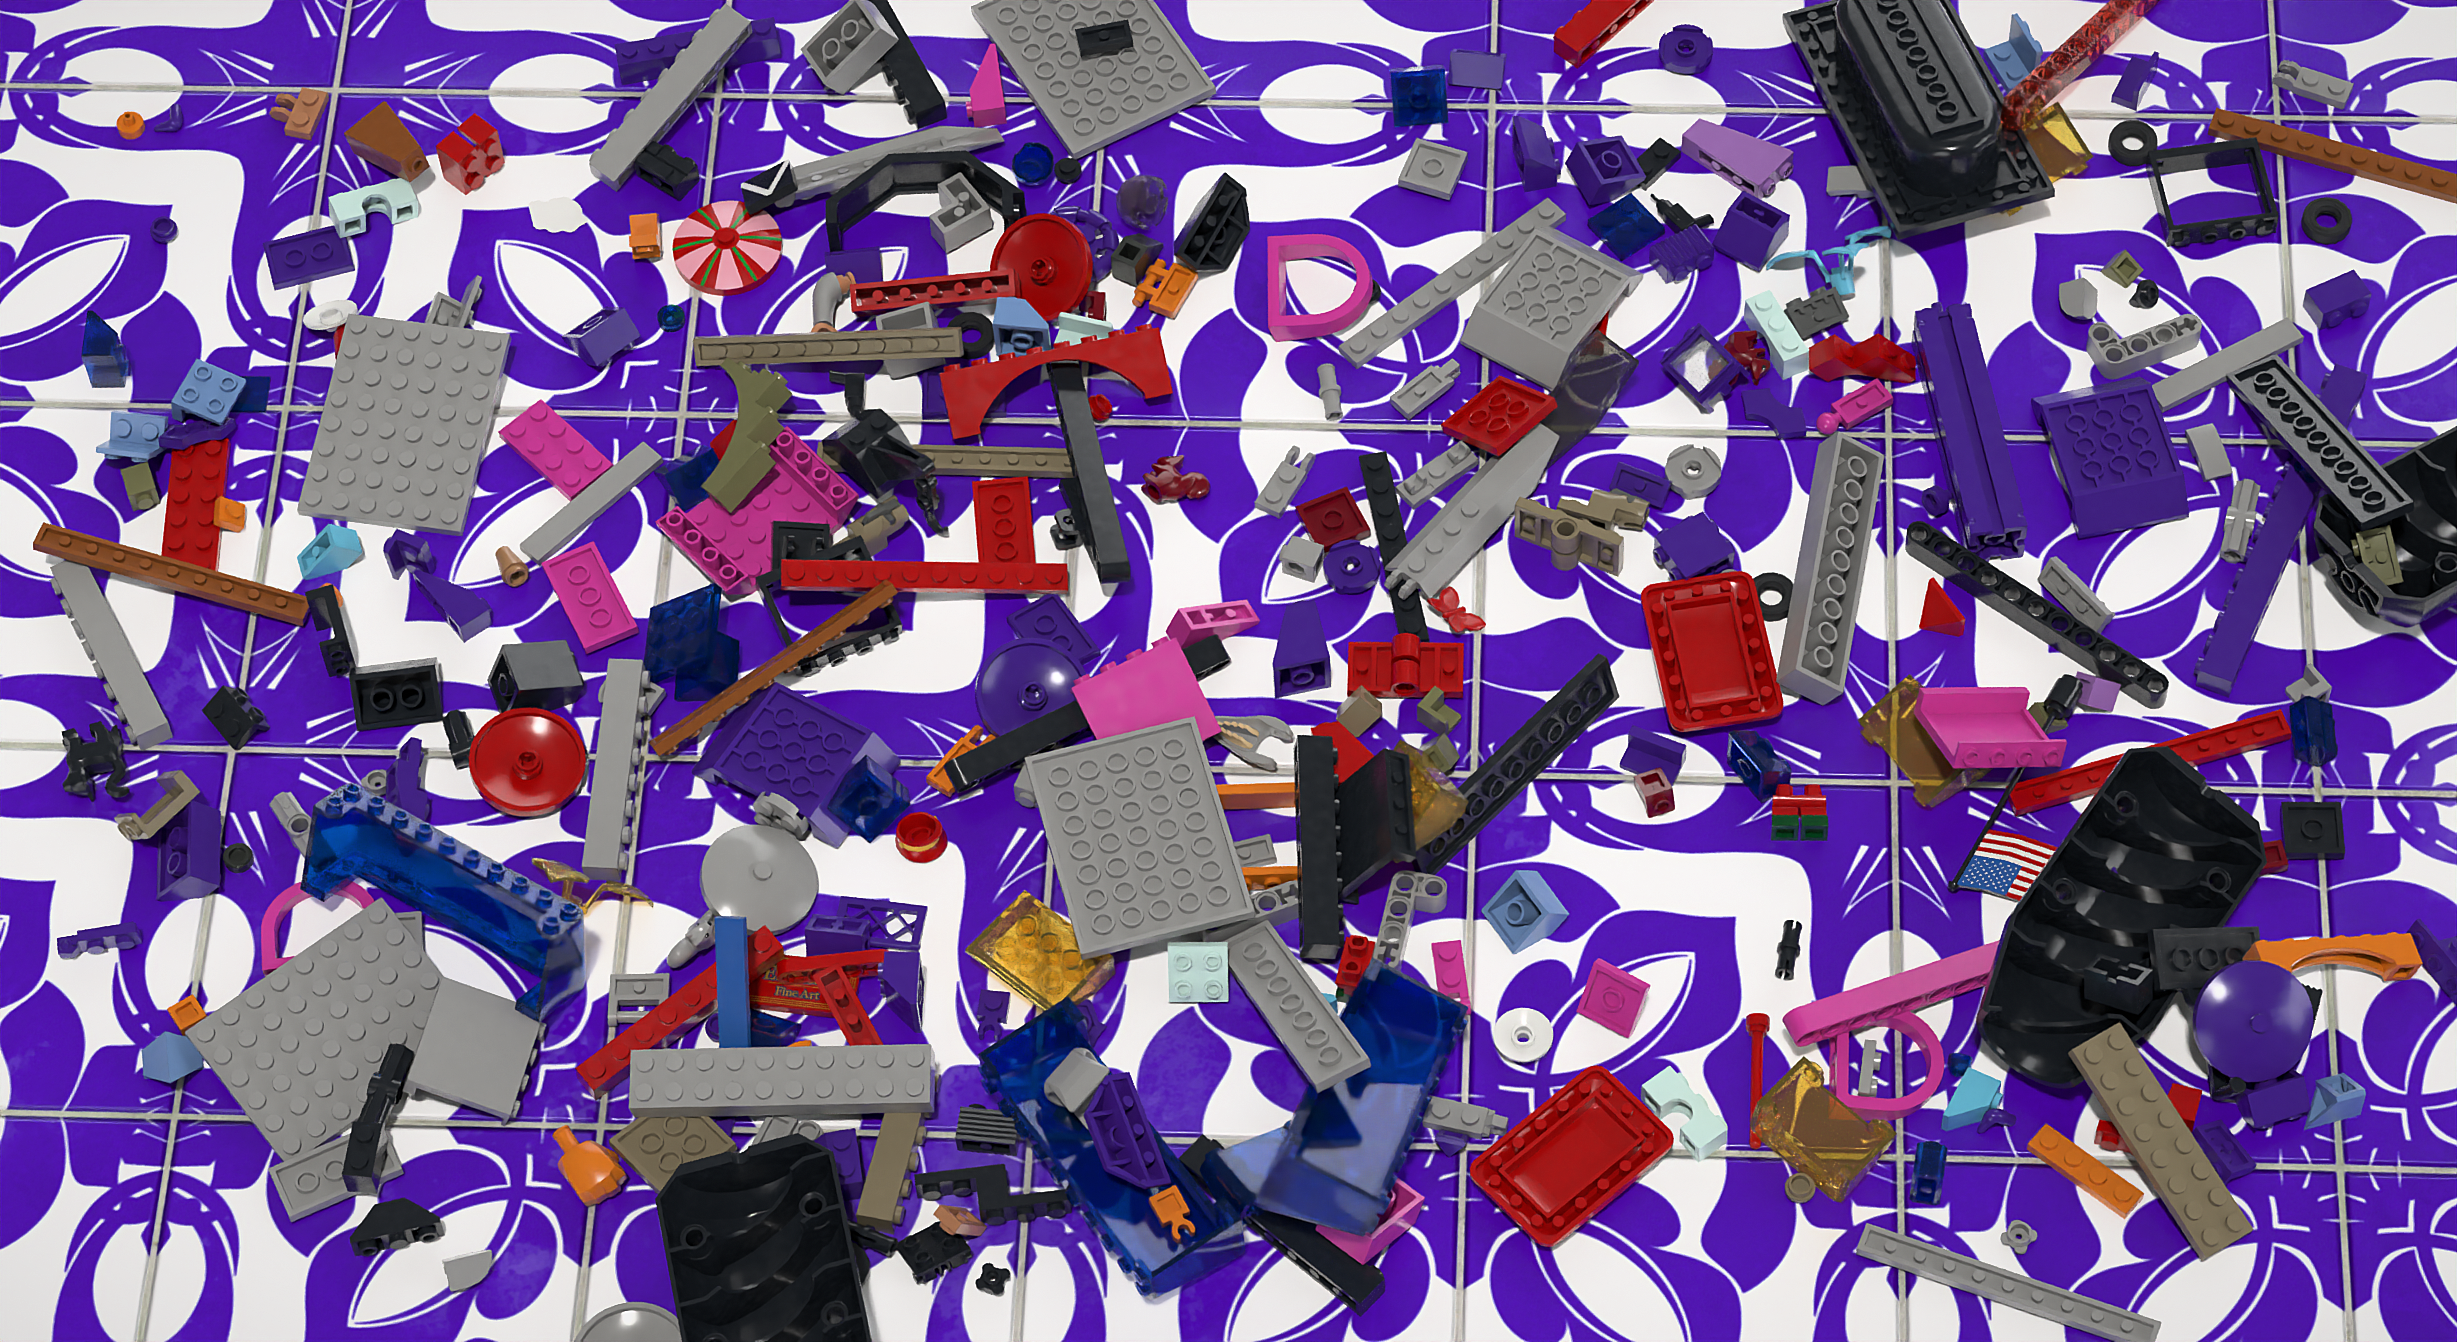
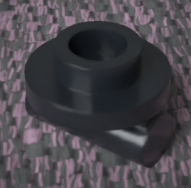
[2129,280,2159,308]

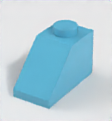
[297,524,362,580]
[1941,1067,2004,1131]

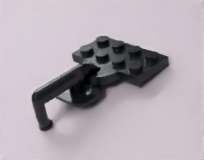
[2147,926,2260,1101]

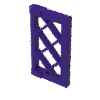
[836,896,928,952]

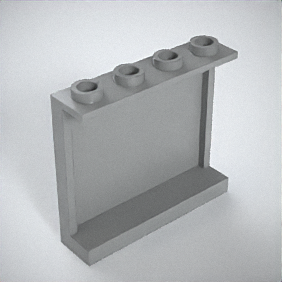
[402,976,546,1127]

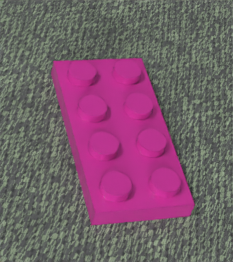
[498,399,614,502]
[541,541,639,654]

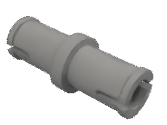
[1317,364,1343,421]

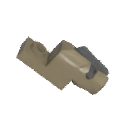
[1557,488,1650,530]
[831,495,909,561]

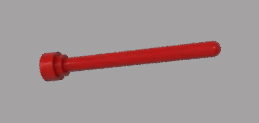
[1746,1013,1770,1149]

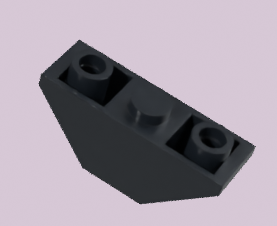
[350,1197,445,1257]

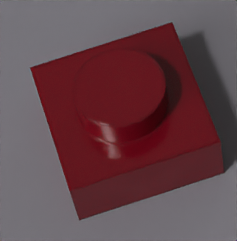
[2259,840,2289,875]

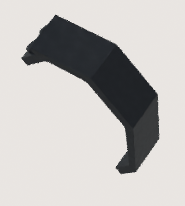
[826,150,1027,252]

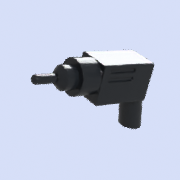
[1650,194,1714,234]
[829,370,866,418]

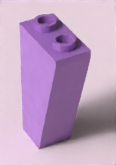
[1681,118,1794,199]

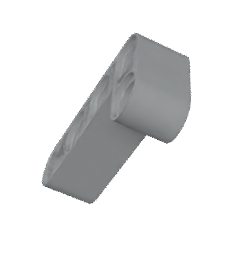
[2086,314,2202,380]
[1373,870,1447,984]
[1197,880,1298,942]

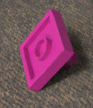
[1576,958,1651,1038]

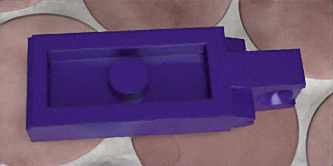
[57,922,142,958]

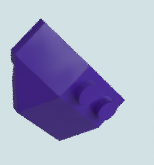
[1083,1072,1172,1189]

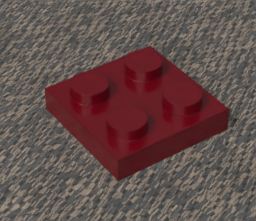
[1295,486,1371,554]

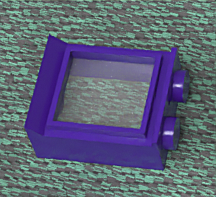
[1660,323,1750,414]

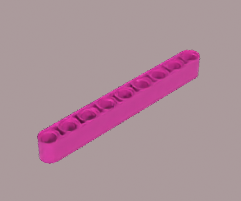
[1782,940,1999,1047]

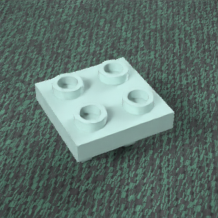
[1168,942,1229,1002]

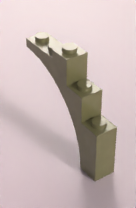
[701,358,792,513]

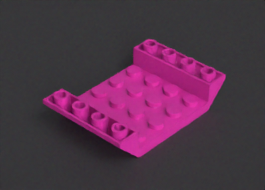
[655,426,859,595]

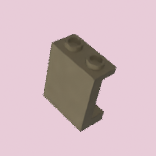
[114,770,200,840]

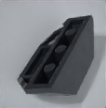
[1174,172,1250,272]

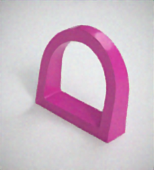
[1267,234,1373,342]
[261,877,375,977]
[1828,1011,1944,1121]

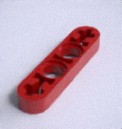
[776,949,888,985]

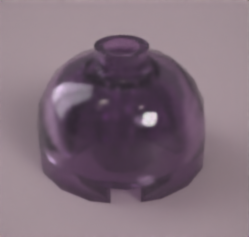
[1116,174,1168,231]

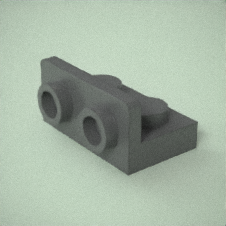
[1784,286,1850,339]

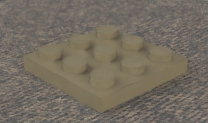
[609,1116,737,1194]

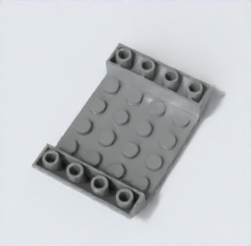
[1460,226,1643,393]

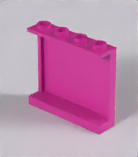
[1070,636,1222,742]
[1914,687,2067,768]

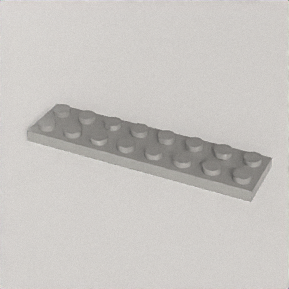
[1223,919,1371,1093]

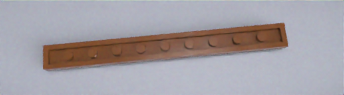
[2208,108,2457,204]
[33,522,310,626]
[648,580,898,756]

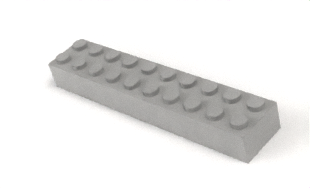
[1776,431,1884,705]
[629,1044,935,1118]

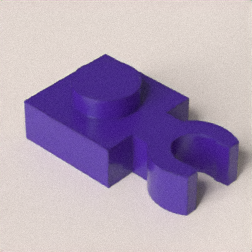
[977,989,1011,1042]

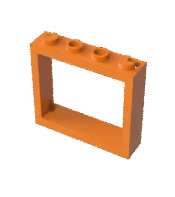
[1216,782,1297,891]

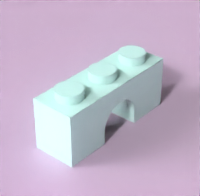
[328,178,418,238]
[1744,290,1809,380]
[1641,1066,1728,1163]

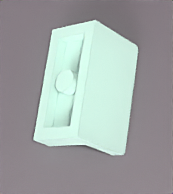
[1053,312,1114,349]

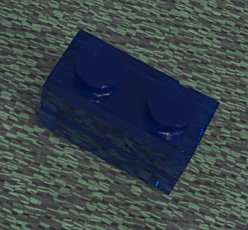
[2289,696,2338,767]
[1909,1141,1948,1206]

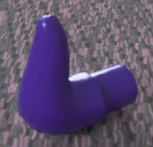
[154,104,183,132]
[1977,1108,2016,1134]

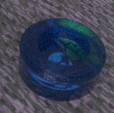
[657,304,686,332]

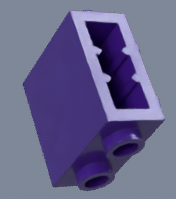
[1652,511,1735,581]

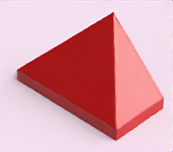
[1919,577,1965,637]

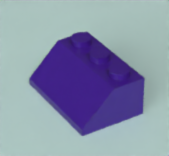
[157,800,222,902]

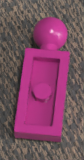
[1816,378,1893,435]

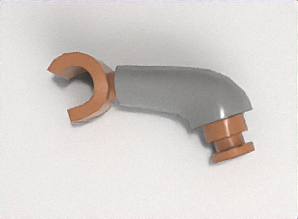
[811,272,856,332]

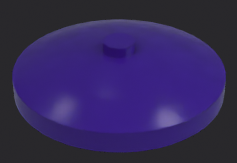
[975,637,1086,748]
[2192,960,2314,1082]

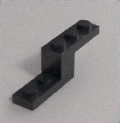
[914,1164,1072,1225]

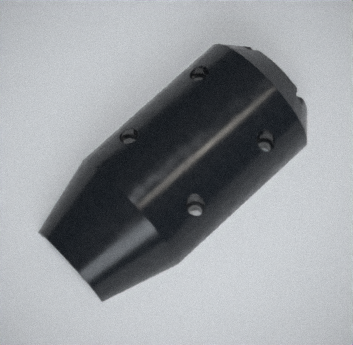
[2313,426,2457,628]
[1976,746,2267,1089]
[655,1133,873,1342]

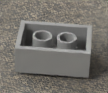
[800,0,899,95]

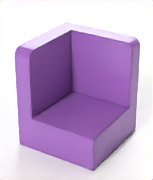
[2076,671,2121,712]

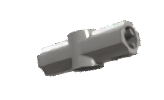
[2220,479,2260,564]
[269,792,334,871]

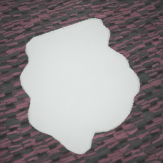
[529,196,588,233]

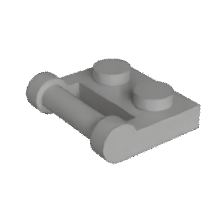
[608,973,671,1026]

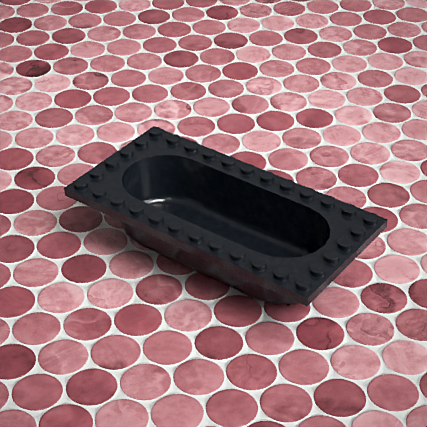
[1782,0,2056,240]

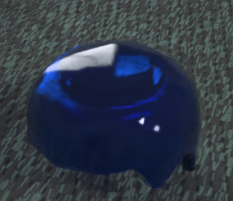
[1011,142,1054,186]

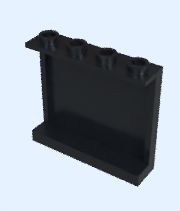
[1334,748,1416,905]

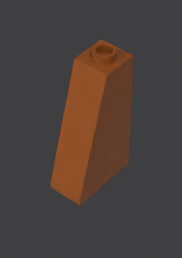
[344,101,430,182]

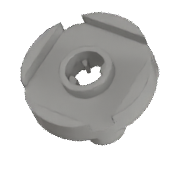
[1665,444,1721,500]
[753,792,809,839]

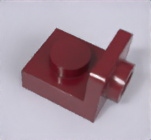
[1079,290,1107,321]
[1633,767,1675,818]

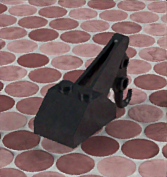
[822,408,949,536]

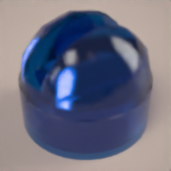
[1947,1053,1972,1077]

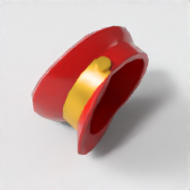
[895,812,947,863]

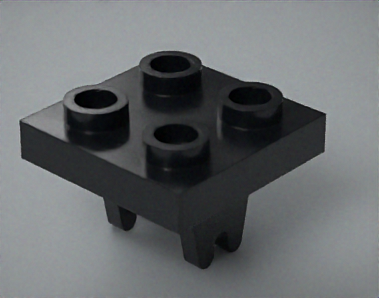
[770,521,830,571]

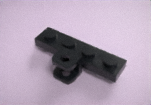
[1049,478,1097,574]

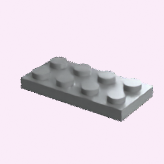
[268,1134,404,1222]

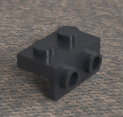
[201,685,270,750]

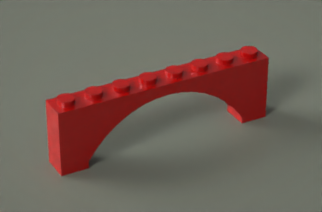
[938,324,1173,440]

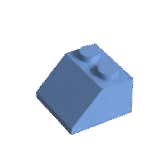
[992,297,1051,357]
[1481,870,1569,954]

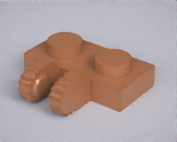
[269,87,329,140]

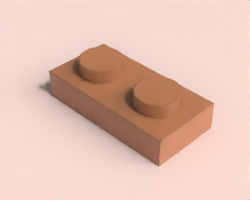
[933,1205,987,1237]

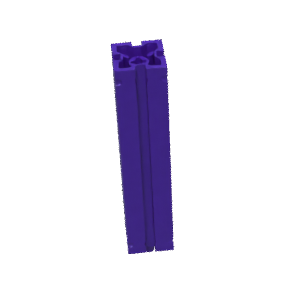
[1911,302,2028,562]

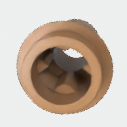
[495,546,528,587]

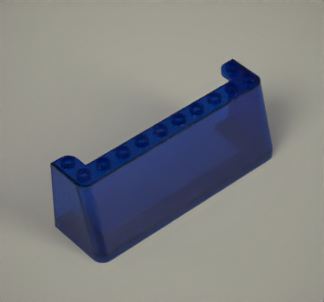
[300,783,586,1023]
[1253,957,1468,1237]
[978,996,1245,1300]

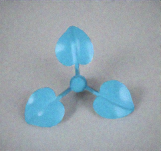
[1766,226,1891,296]

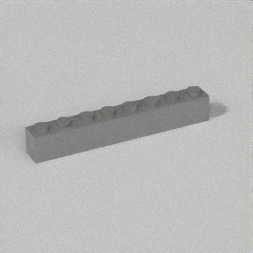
[589,3,752,192]
[49,560,173,751]
[582,658,650,881]

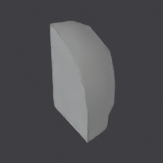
[2059,277,2098,319]
[441,1250,492,1292]

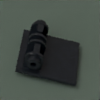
[896,1221,972,1285]

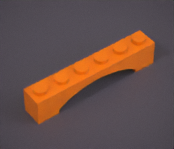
[2242,932,2423,981]

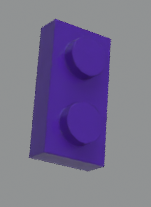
[1609,462,1673,508]

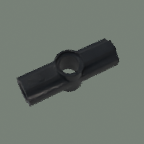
[358,1043,415,1128]

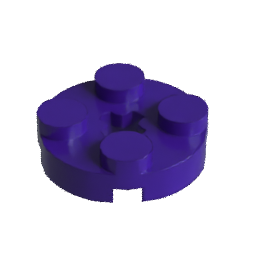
[1659,24,1713,74]
[1323,540,1380,595]

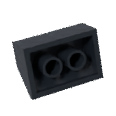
[349,657,443,731]

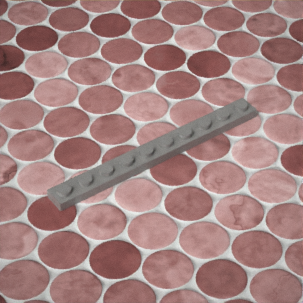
[1339,198,1566,369]
[1856,1223,2162,1342]

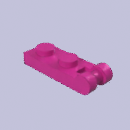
[1431,940,1471,1018]

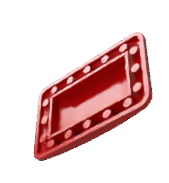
[1641,571,1784,732]
[1470,1065,1674,1247]

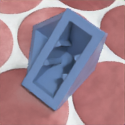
[141,1031,204,1083]
[2304,1073,2366,1130]

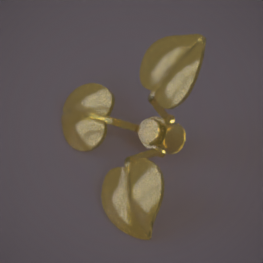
[531,857,654,929]

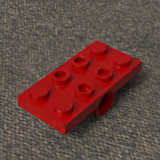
[1347,633,1464,698]

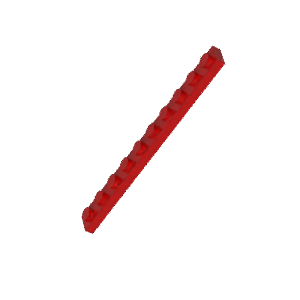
[781,559,1068,594]
[2005,709,2292,816]

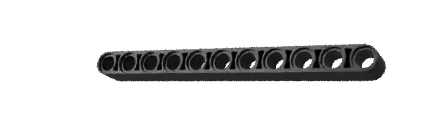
[1046,349,1130,584]
[1905,521,2169,709]
[943,634,1231,793]

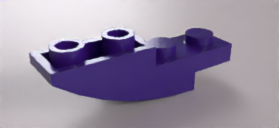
[386,737,429,855]

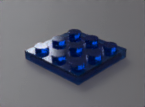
[644,583,722,683]

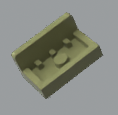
[2351,525,2403,586]

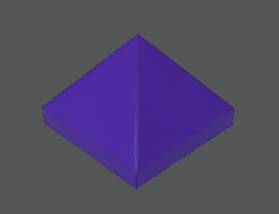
[1435,1129,1470,1158]

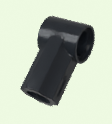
[442,710,476,768]

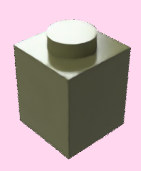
[120,462,160,511]

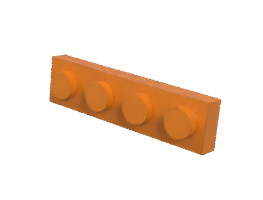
[2027,1124,2144,1219]

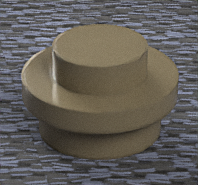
[1785,1173,1815,1203]

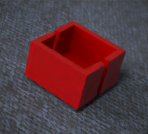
[436,113,505,195]

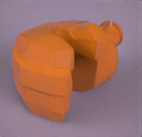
[552,1125,627,1207]

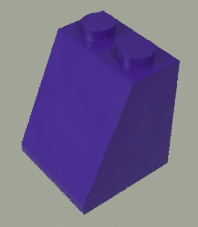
[1272,599,1331,699]

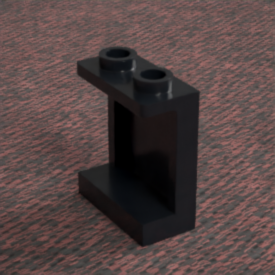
[305,584,356,677]

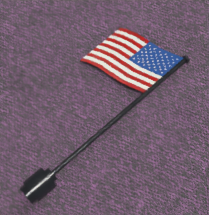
[1948,674,2083,903]

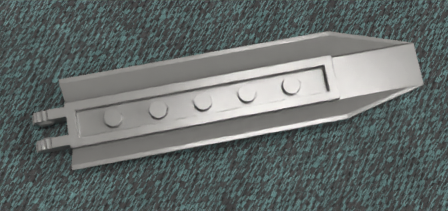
[775,126,1004,208]
[1384,423,1560,600]

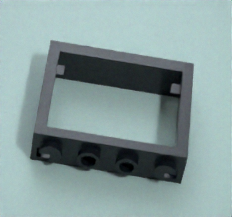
[2146,137,2279,247]
[756,535,902,676]

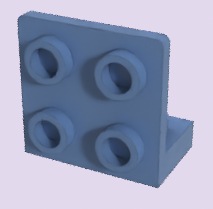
[1983,13,2043,95]
[171,359,246,425]
[96,410,168,462]

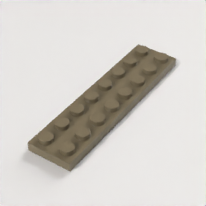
[2068,1022,2254,1261]

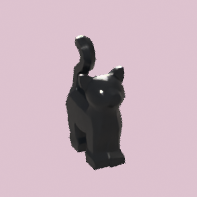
[61,721,130,802]

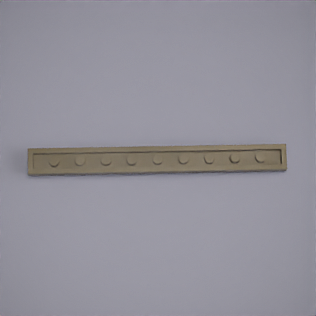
[693,327,964,366]
[817,442,1073,478]

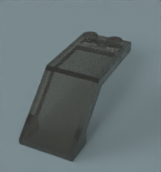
[1539,330,1639,471]

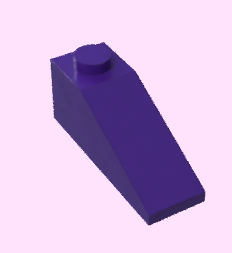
[413,569,492,643]

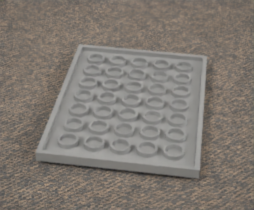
[971,0,1216,159]
[297,314,511,536]
[1025,716,1255,960]
[185,897,443,1162]

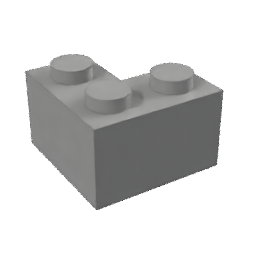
[929,172,992,253]

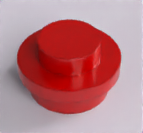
[1088,394,1112,421]

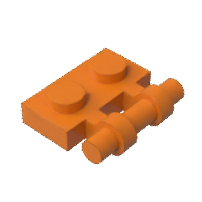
[1132,259,1198,319]

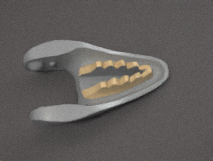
[1213,715,1294,770]

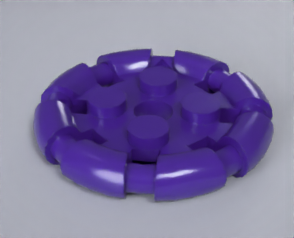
[1044,206,1120,282]

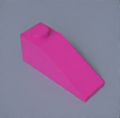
[966,43,1007,127]
[1165,600,1260,649]

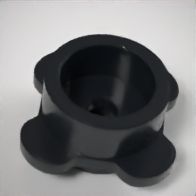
[975,1263,1010,1295]

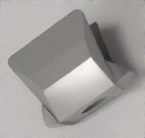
[1044,1048,1109,1129]

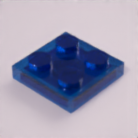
[1587,193,1665,262]

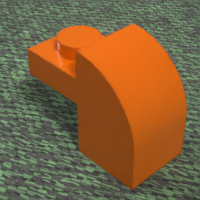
[629,213,661,259]

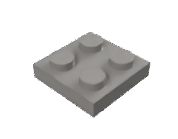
[1398,138,1468,200]

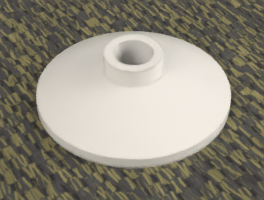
[303,300,358,332]
[1493,1008,1553,1062]

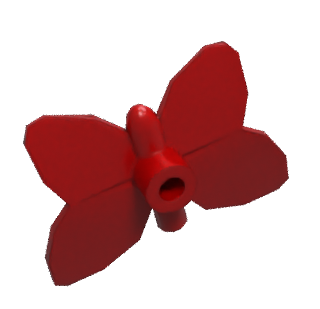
[1427,586,1486,633]

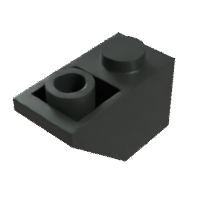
[1111,233,1164,286]

